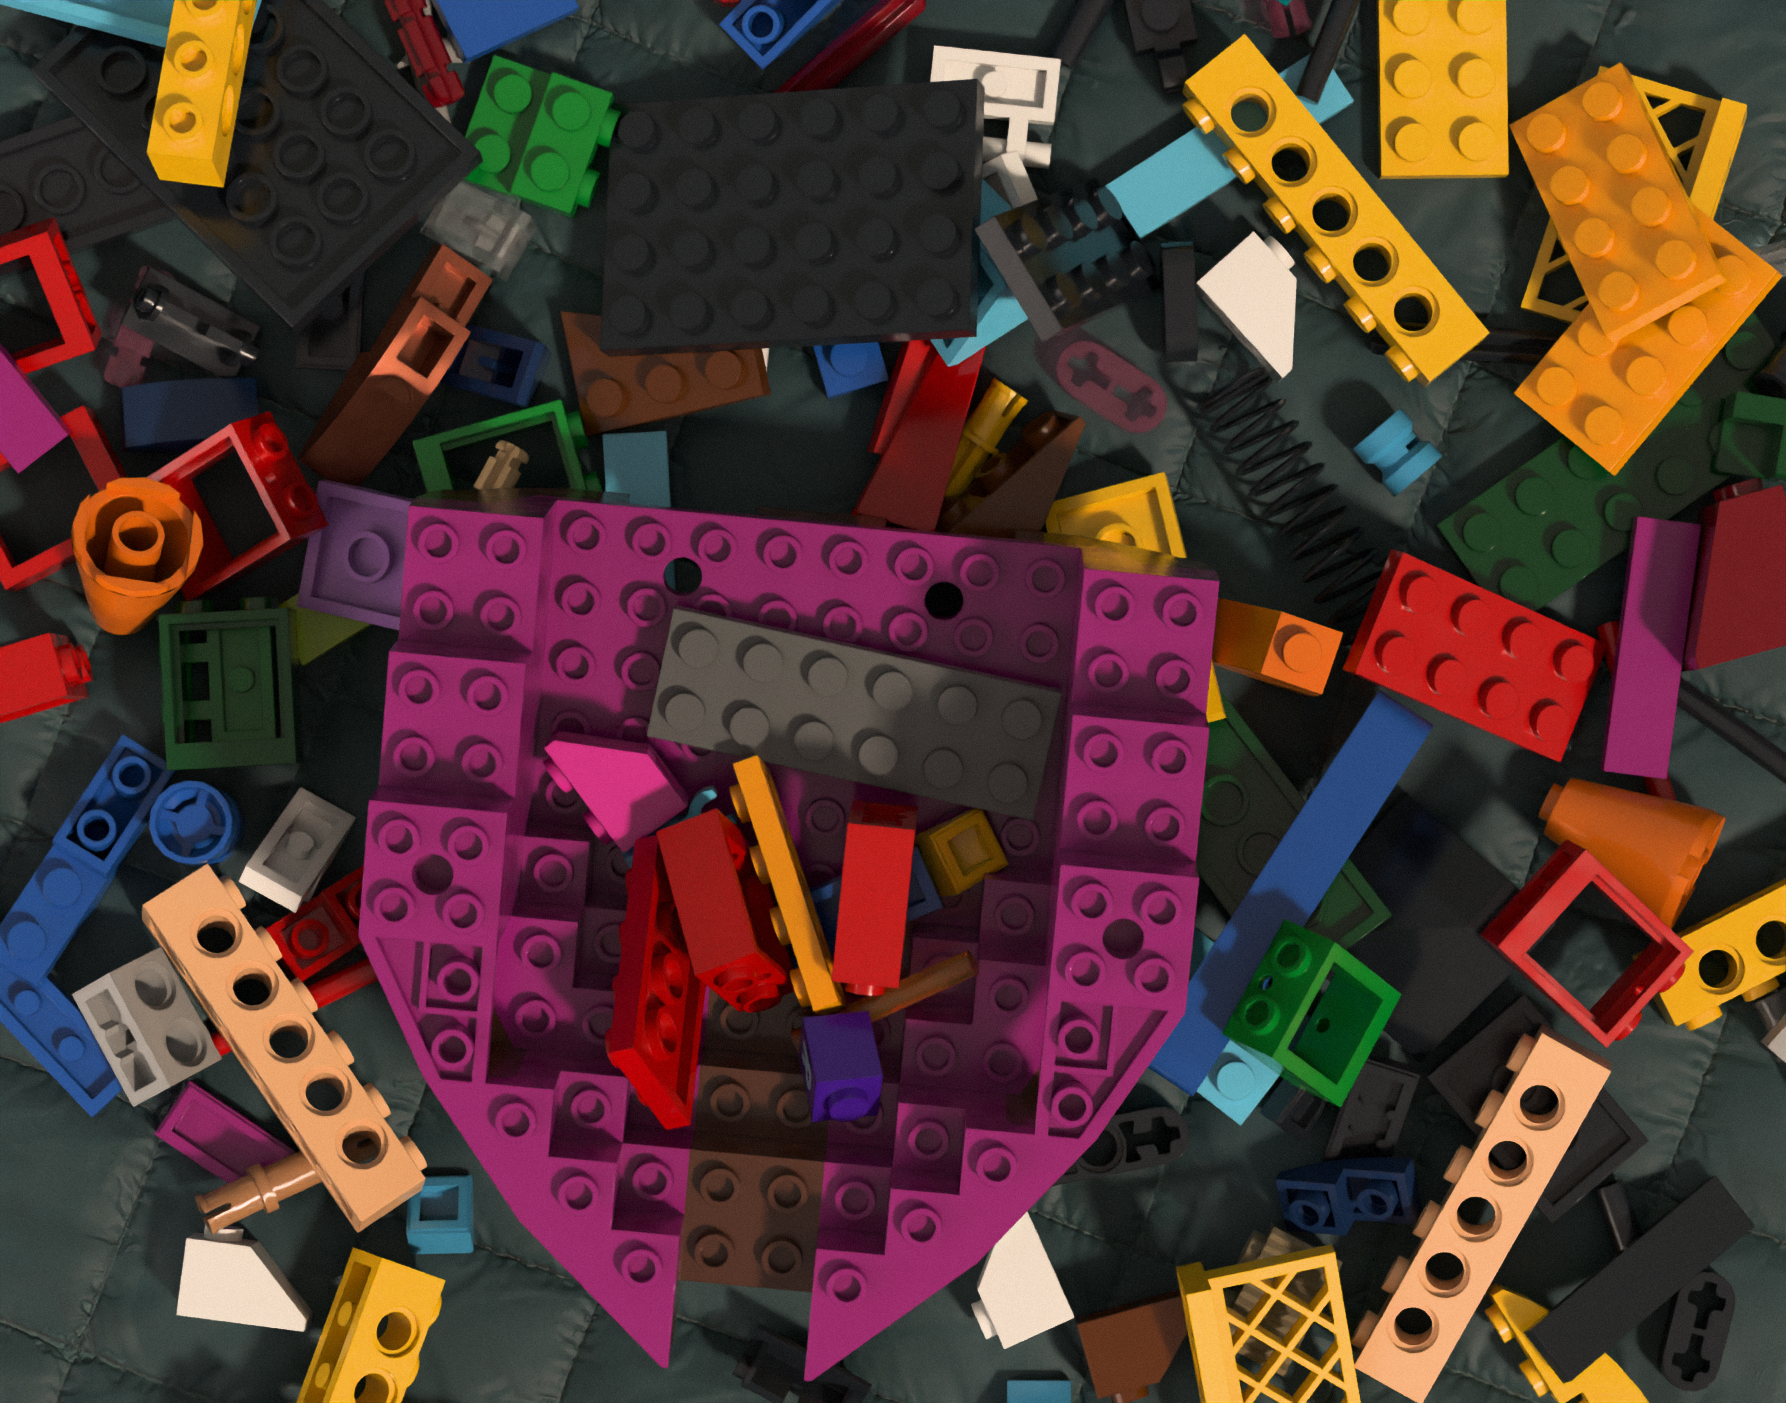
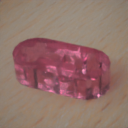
[1056,341,1167,434]

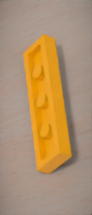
[729,755,850,1016]

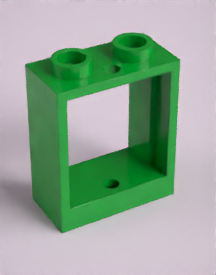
[413,399,602,493]
[1222,919,1402,1108]

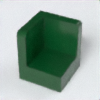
[1714,391,1786,482]

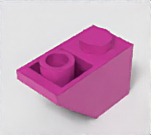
[543,731,689,853]

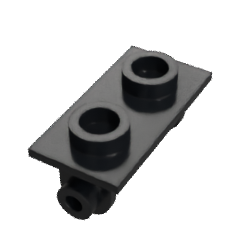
[120,267,260,378]
[732,1323,872,1403]

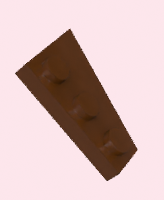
[560,311,771,436]

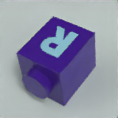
[798,1011,883,1122]

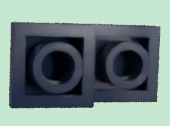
[119,377,258,453]
[1275,1157,1423,1236]

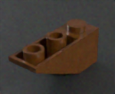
[934,410,1086,592]

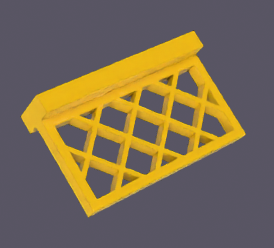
[1521,66,1747,324]
[1176,1244,1361,1403]

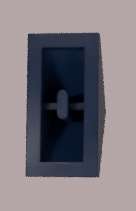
[440,324,551,410]

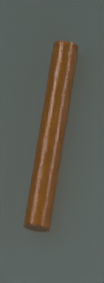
[791,950,979,1052]

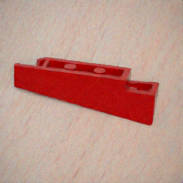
[855,339,986,531]

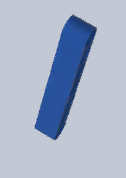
[1148,690,1434,1097]

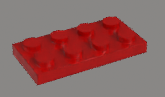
[1343,549,1608,762]
[605,835,706,1130]

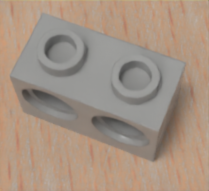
[72,947,222,1107]

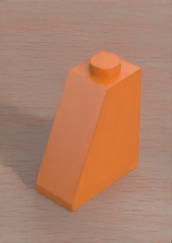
[1212,598,1343,697]

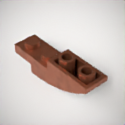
[296,244,493,486]

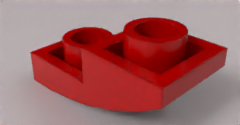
[266,865,364,982]

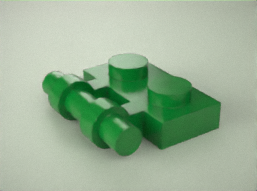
[159,627,279,743]

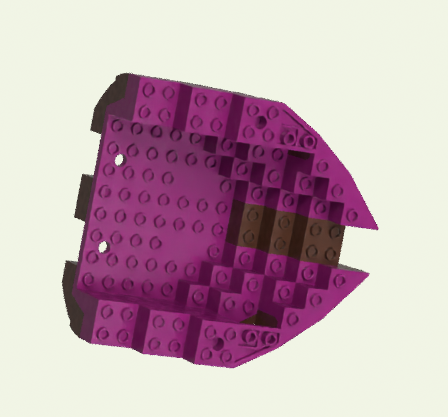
[358,488,1220,1381]

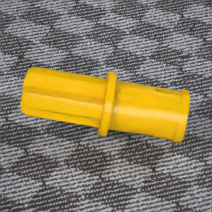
[944,378,1028,497]

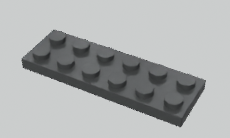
[647,605,1061,821]

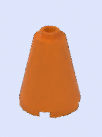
[71,477,204,635]
[1538,777,1726,929]

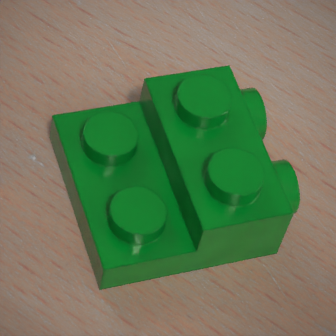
[463,55,622,219]

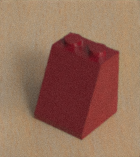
[1681,477,1786,672]

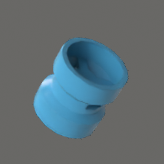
[1353,408,1443,497]

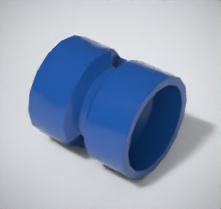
[149,780,245,866]

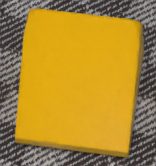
[915,808,1009,896]

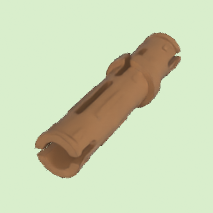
[195,1135,378,1235]

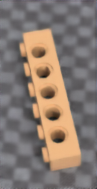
[142,863,427,1233]
[1350,1024,1611,1403]

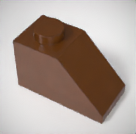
[1075,1289,1188,1403]

